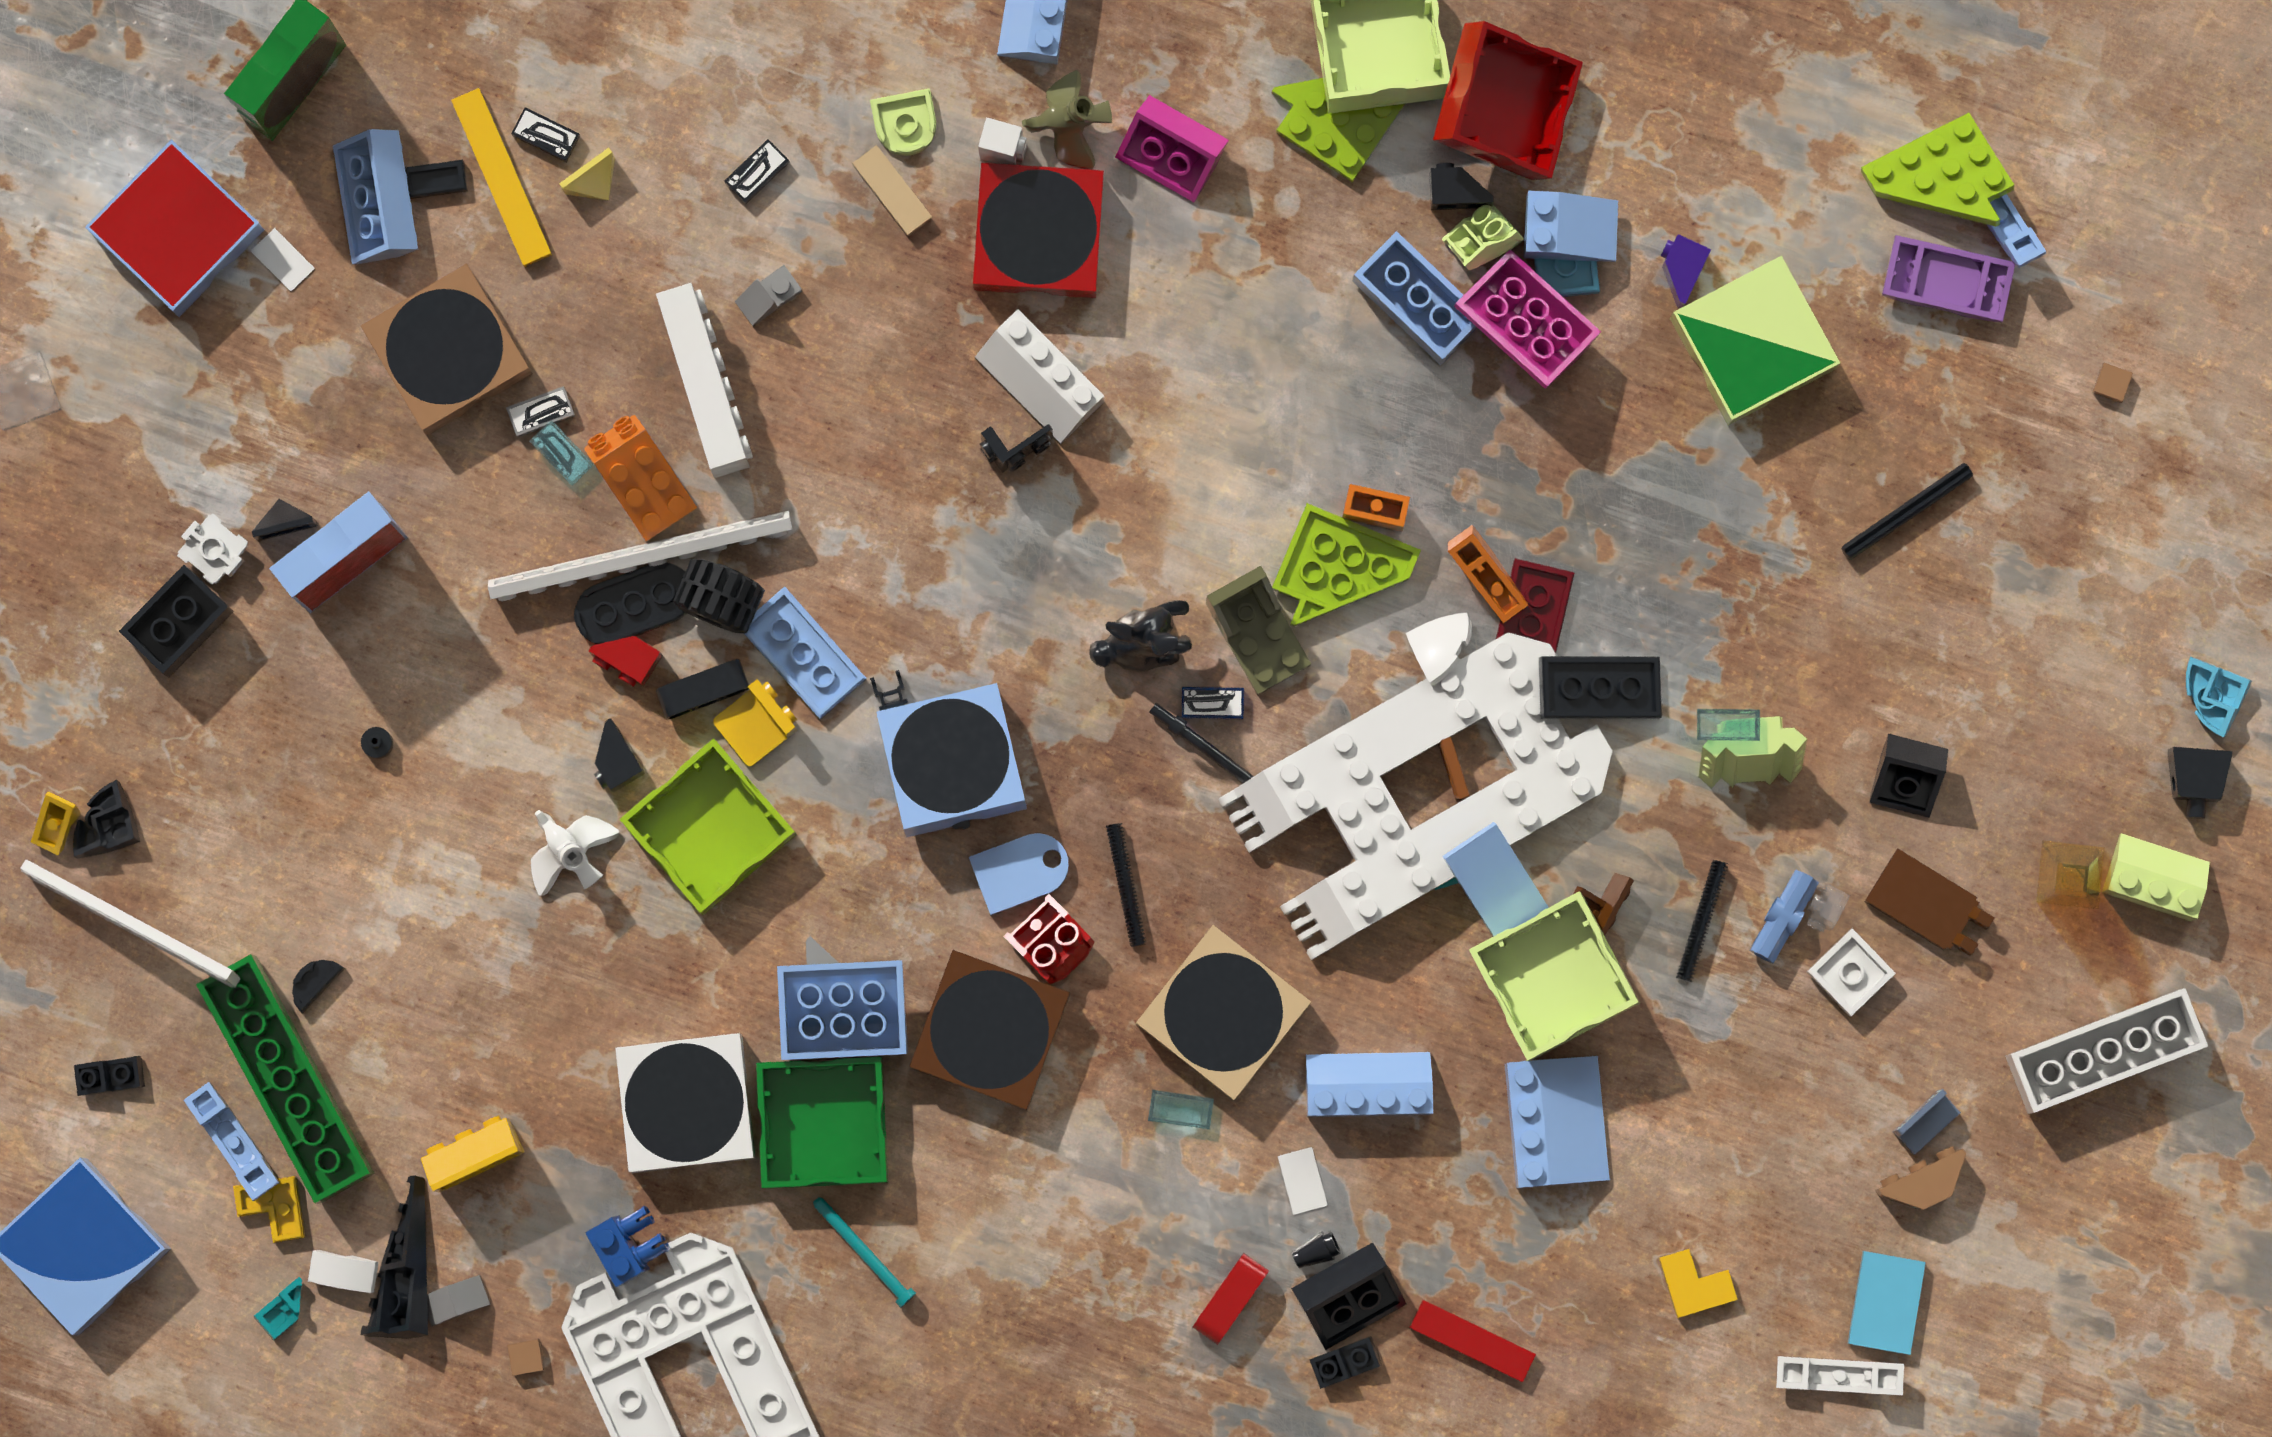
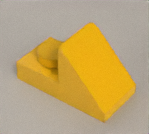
[31,792,81,855]

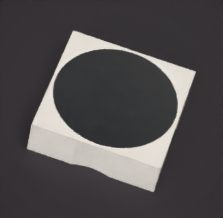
[615,1033,756,1173]

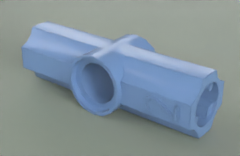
[1749,870,1819,964]

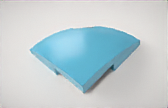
[2186,657,2252,737]

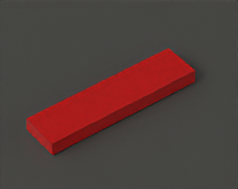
[1409,1300,1536,1382]

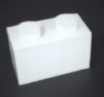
[978,117,1027,165]

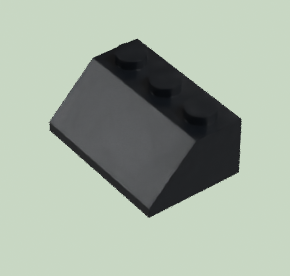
[1291,1242,1407,1350]

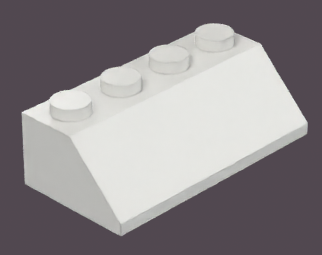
[975,309,1105,444]

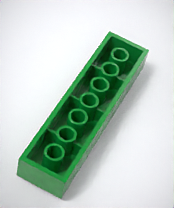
[196,954,375,1204]

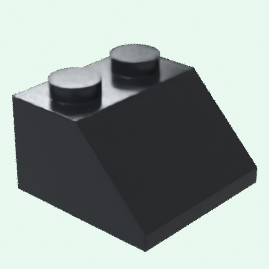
[1869,733,1948,818]

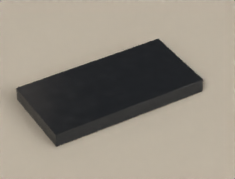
[1539,656,1662,719]

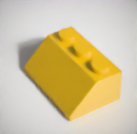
[421,1115,525,1193]

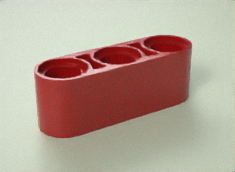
[1192,1253,1269,1345]

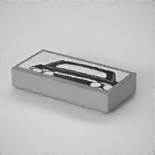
[506,386,575,437]

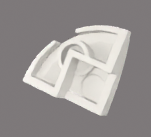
[1406,612,1472,687]

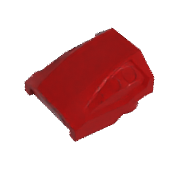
[1004,894,1095,985]

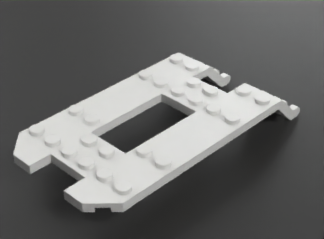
[1218,633,1612,960]
[561,1233,820,1437]

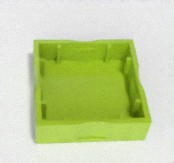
[619,738,797,915]

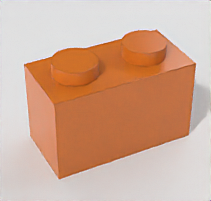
[1342,484,1410,532]

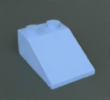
[1524,191,1618,262]

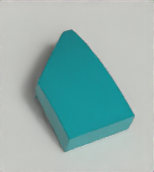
[254,1277,302,1341]

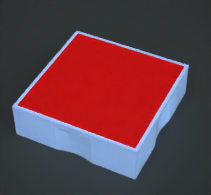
[85,139,264,317]
[269,491,408,613]

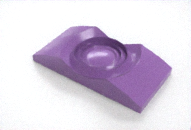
[1882,235,2015,323]

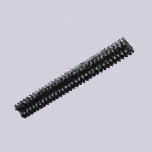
[1106,823,1146,947]
[1676,860,1728,982]

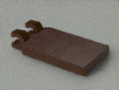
[1864,848,1995,956]

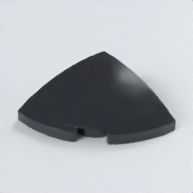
[73,780,140,859]

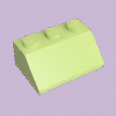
[2102,833,2210,921]

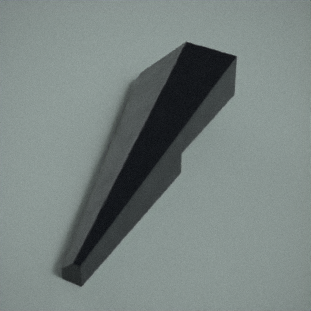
[360,1175,428,1339]

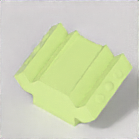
[1698,716,1807,789]

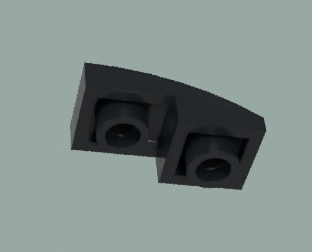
[74,1056,145,1096]
[1309,1336,1382,1389]

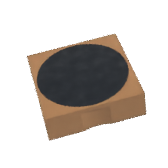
[360,263,533,436]

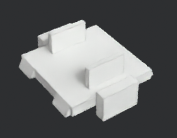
[177,513,248,584]

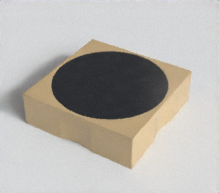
[1136,925,1311,1101]

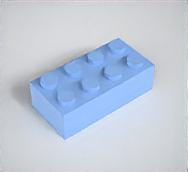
[1352,231,1477,366]

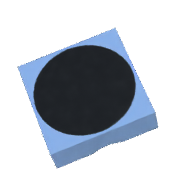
[876,683,1027,838]

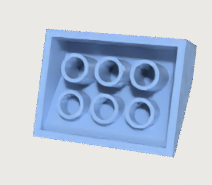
[777,960,908,1060]
[1505,1056,1610,1188]

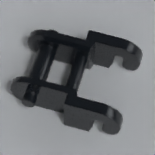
[870,670,908,711]

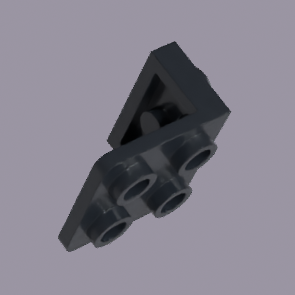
[980,424,1053,473]

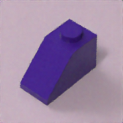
[1661,234,1711,308]

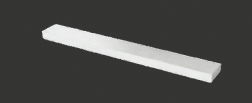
[20,860,240,988]

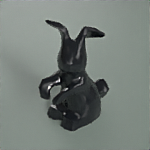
[1089,600,1192,672]

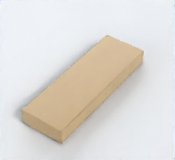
[852,145,932,237]

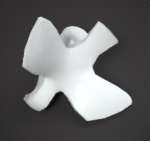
[531,810,620,896]

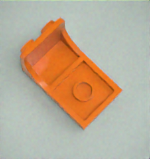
[584,415,697,542]

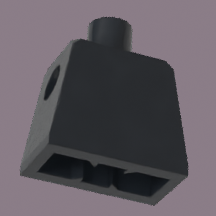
[2168,747,2232,819]

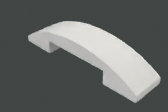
[1776,1356,1904,1395]

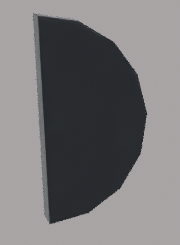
[292,960,345,1014]

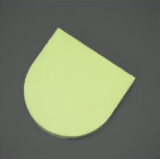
[870,88,936,156]

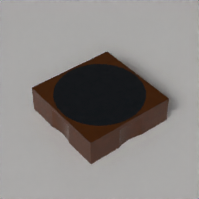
[909,950,1070,1111]

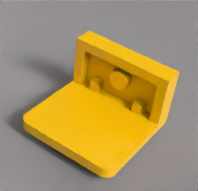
[713,679,798,767]

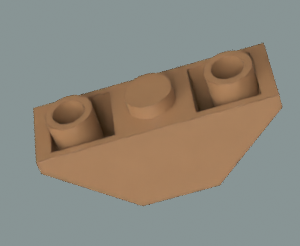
[1875,1146,1966,1210]

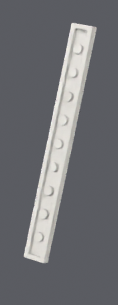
[488,511,792,601]

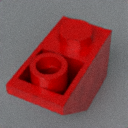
[589,636,663,687]

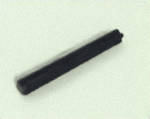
[1841,463,1973,560]

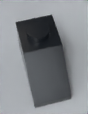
[1429,163,1494,210]
[594,718,645,793]

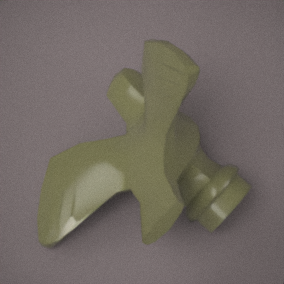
[1022,70,1112,169]

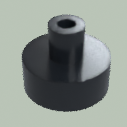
[361,727,393,759]

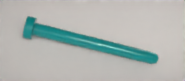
[813,1197,916,1308]

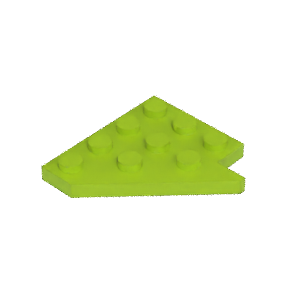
[1272,78,1405,183]
[1861,113,2014,227]
[1272,503,1421,627]

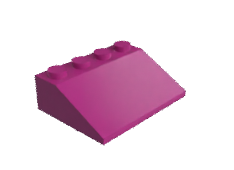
[1454,250,1601,389]

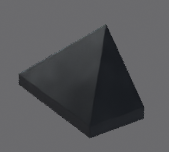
[252,499,318,541]

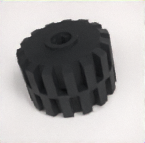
[673,559,765,633]

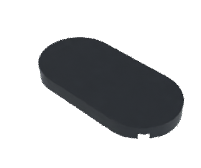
[574,562,687,644]

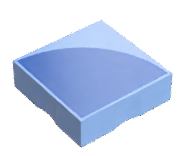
[0,1157,171,1336]

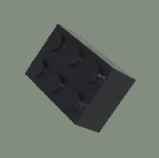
[119,565,234,678]

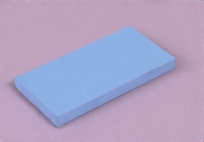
[744,586,866,720]
[1442,822,1549,937]

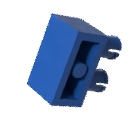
[585,1205,670,1287]

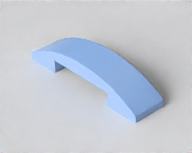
[1987,194,2046,268]
[184,1082,279,1201]

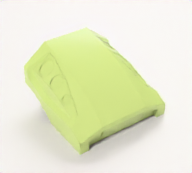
[1442,205,1525,270]

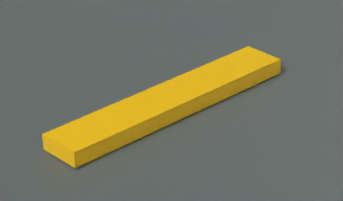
[451,88,552,267]

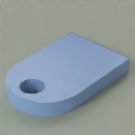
[969,833,1069,916]

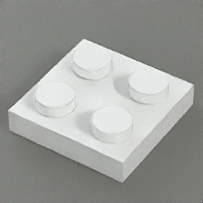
[1807,928,1896,1017]

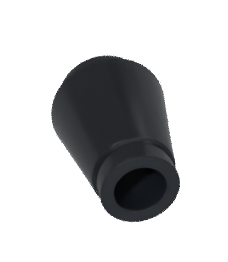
[1292,1231,1341,1269]

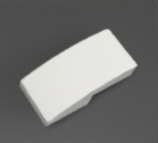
[308,1250,379,1293]

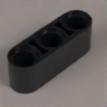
[656,659,749,720]

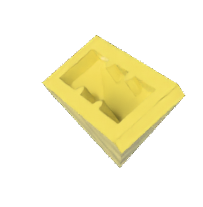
[559,147,615,200]

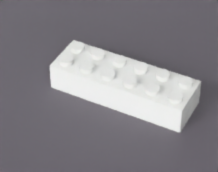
[656,283,753,478]
[2005,988,2208,1114]

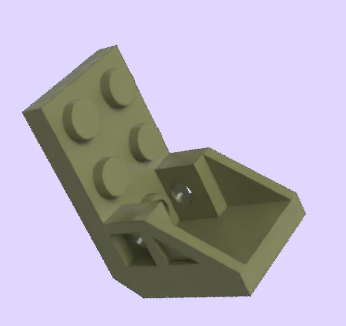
[1206,566,1311,696]

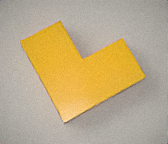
[233,1176,305,1243]
[1659,1249,1738,1318]

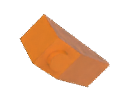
[1448,525,1528,623]

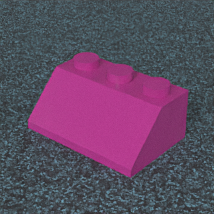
[1115,95,1229,202]

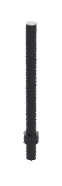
[1149,703,1254,783]

